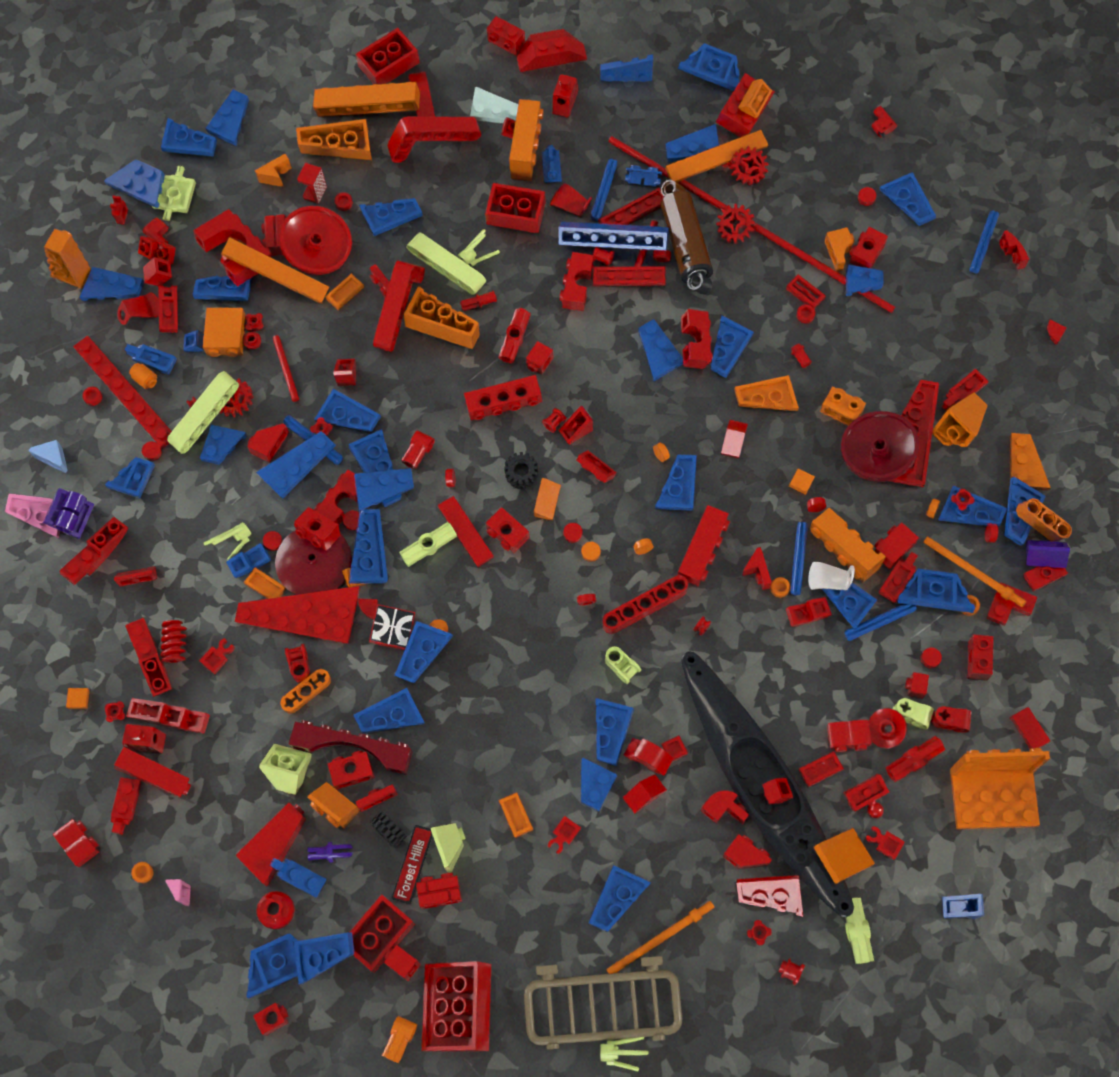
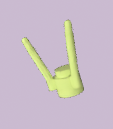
[458,229,500,267]
[204,522,251,560]
[601,1037,649,1071]

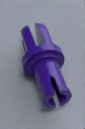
[308,842,353,863]

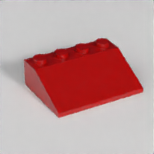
[422,961,491,1052]

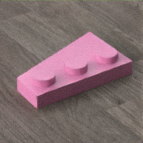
[5,494,60,538]

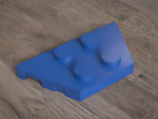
[678,43,740,91]
[104,159,165,208]
[897,569,975,613]
[246,933,298,999]

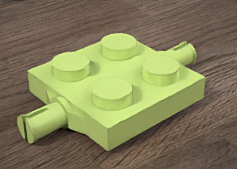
[152,166,196,221]

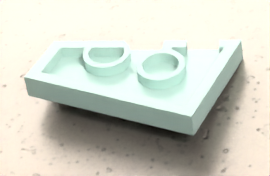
[470,87,518,123]

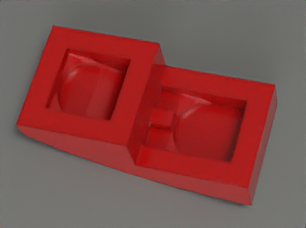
[785,597,832,627]

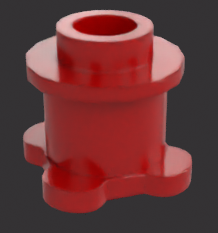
[778,958,805,985]

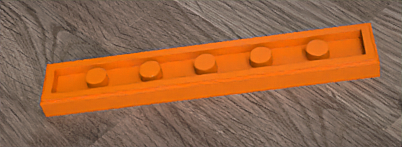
[665,130,768,182]
[221,237,329,304]

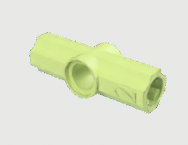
[399,522,457,567]
[846,898,874,964]

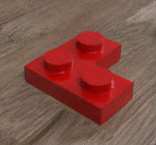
[986,582,1037,626]

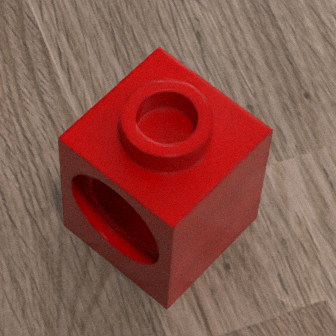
[526,341,554,375]
[253,1003,289,1036]

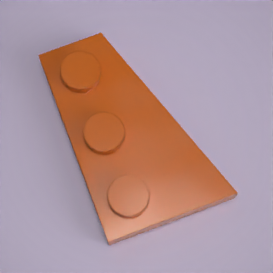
[734,375,799,411]
[1010,433,1051,491]

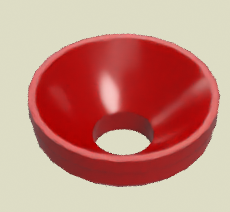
[257,891,295,930]

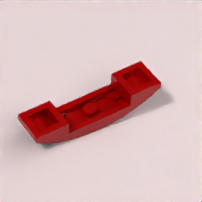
[408,71,435,117]

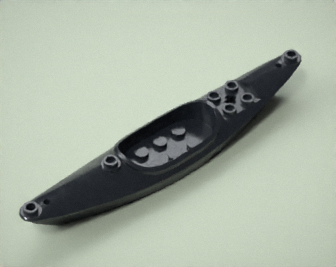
[681,651,854,917]

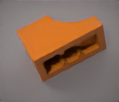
[825,227,854,272]

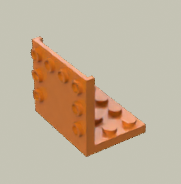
[950,748,1050,830]

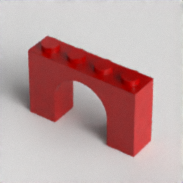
[193,209,273,286]

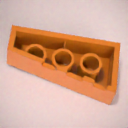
[509,99,544,181]
[296,119,372,160]
[44,229,91,289]
[404,286,480,349]
[810,508,886,583]

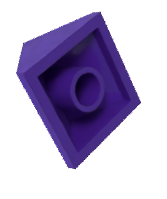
[1026,540,1070,568]

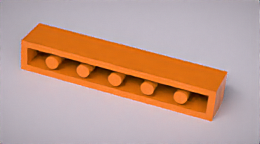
[313,82,420,117]

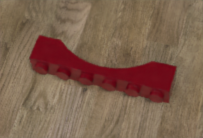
[288,720,413,775]

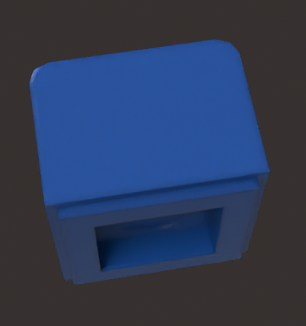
[183,330,204,352]

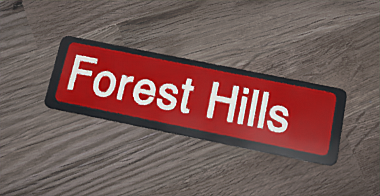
[392,825,433,904]

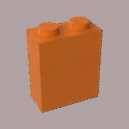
[203,308,246,357]

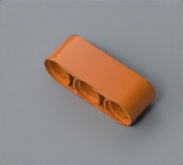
[1016,498,1072,541]

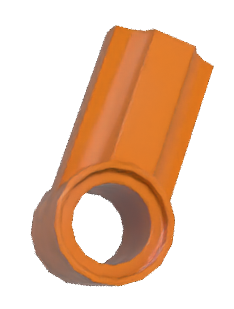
[382,1016,417,1063]

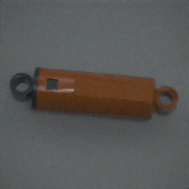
[661,180,713,295]

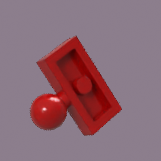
[844,774,889,819]

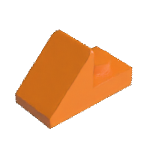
[255,154,291,187]

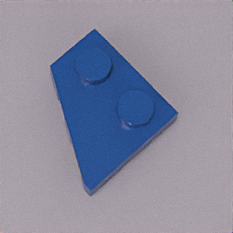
[200,425,247,465]

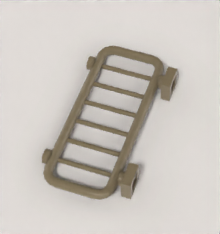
[524,956,682,1049]

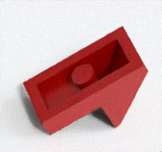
[742,547,772,590]

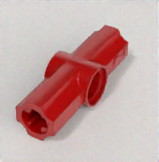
[499,308,531,364]
[885,736,946,782]

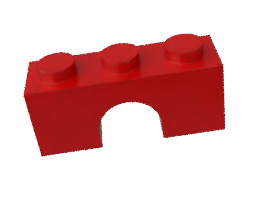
[559,252,594,311]
[681,309,713,369]
[314,469,357,525]

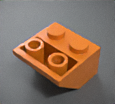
[308,782,360,829]

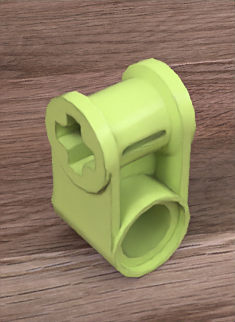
[605,646,641,684]
[893,698,934,729]

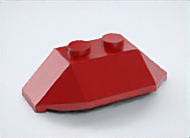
[517,29,587,72]

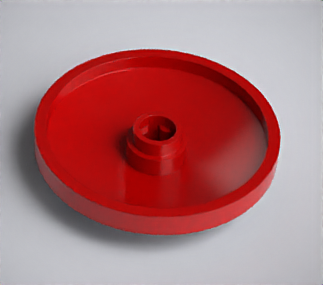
[279,206,352,275]

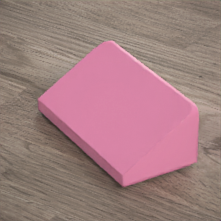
[166,879,191,906]

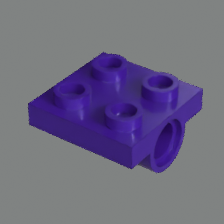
[43,488,94,539]

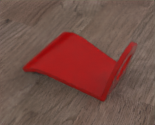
[550,183,592,217]
[117,292,159,325]

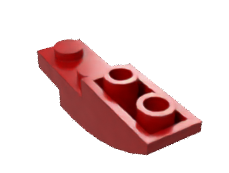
[59,517,128,585]
[125,618,172,697]

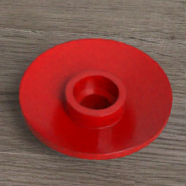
[868,708,907,748]

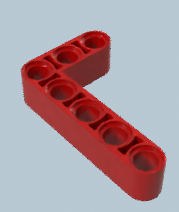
[387,116,482,163]
[373,260,425,352]

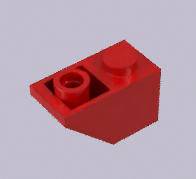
[723,834,772,869]

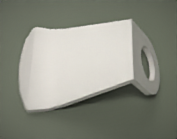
[808,562,855,590]

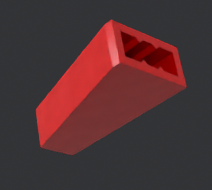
[114,747,191,798]
[235,802,306,887]

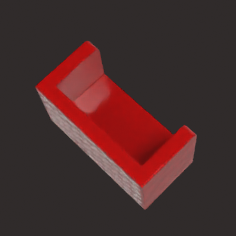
[297,163,327,204]

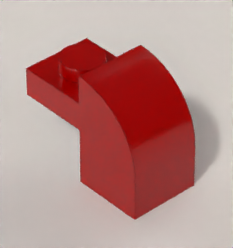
[623,738,674,775]
[701,790,749,824]

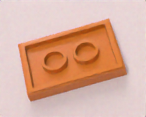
[814,828,875,884]

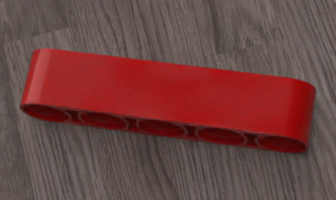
[603,575,688,634]

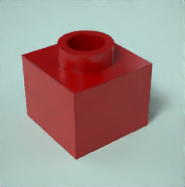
[905,672,929,699]
[763,778,793,804]

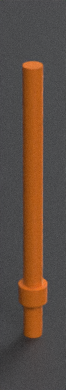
[923,536,1026,607]
[606,901,715,974]

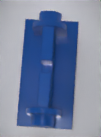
[542,145,562,183]
[625,165,662,187]

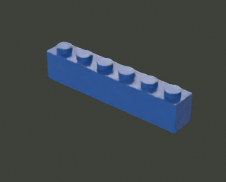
[558,222,669,250]

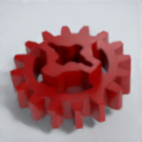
[729,146,769,186]
[716,204,756,244]
[219,378,254,418]

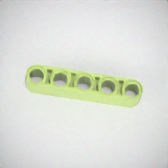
[407,232,486,295]
[167,371,239,454]

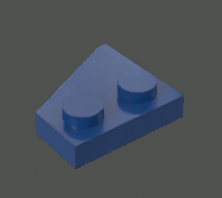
[846,265,883,296]
[105,457,155,498]
[581,758,617,812]

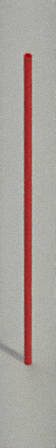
[608,136,896,313]

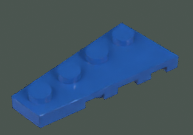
[256,431,336,498]

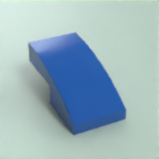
[226,543,272,578]

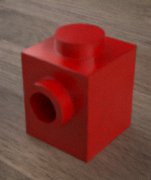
[143,257,172,286]

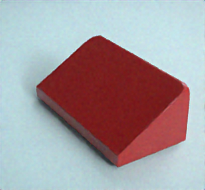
[114,566,157,587]

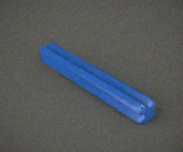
[590,159,617,222]
[969,210,999,274]
[283,415,343,465]
[790,522,808,596]
[844,604,917,641]

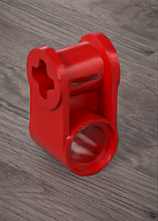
[285,643,311,683]
[931,706,971,733]

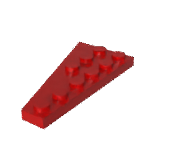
[889,380,939,488]
[234,586,360,644]

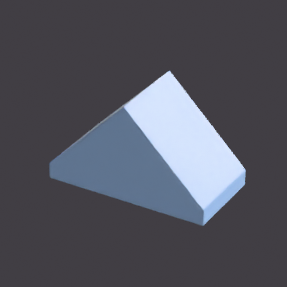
[29,440,68,473]

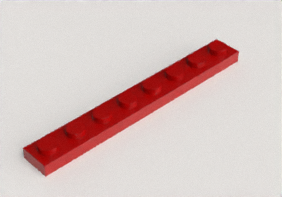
[73,335,172,449]

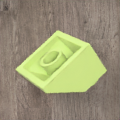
[259,744,312,795]
[431,823,466,873]

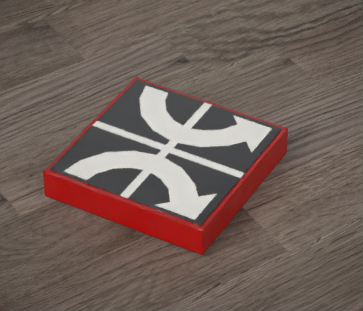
[369,604,415,650]

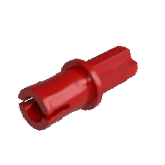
[460,290,497,311]

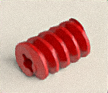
[160,620,187,663]

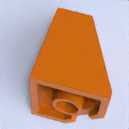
[932,392,988,447]

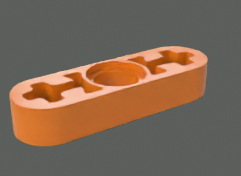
[280,669,331,714]

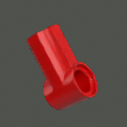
[401,430,435,469]

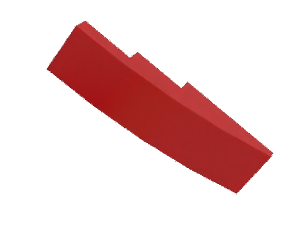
[126,698,210,734]

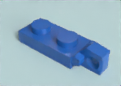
[125,344,177,375]
[269,858,327,898]

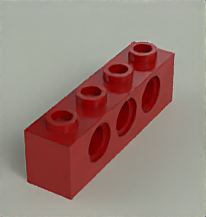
[464,375,542,420]

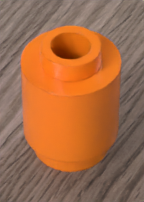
[129,363,157,389]

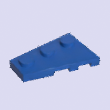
[880,172,936,226]
[193,275,253,302]
[710,316,754,378]
[638,319,683,381]
[314,389,381,432]
[1004,477,1046,545]
[938,486,1007,527]
[596,698,634,766]
[294,932,354,984]

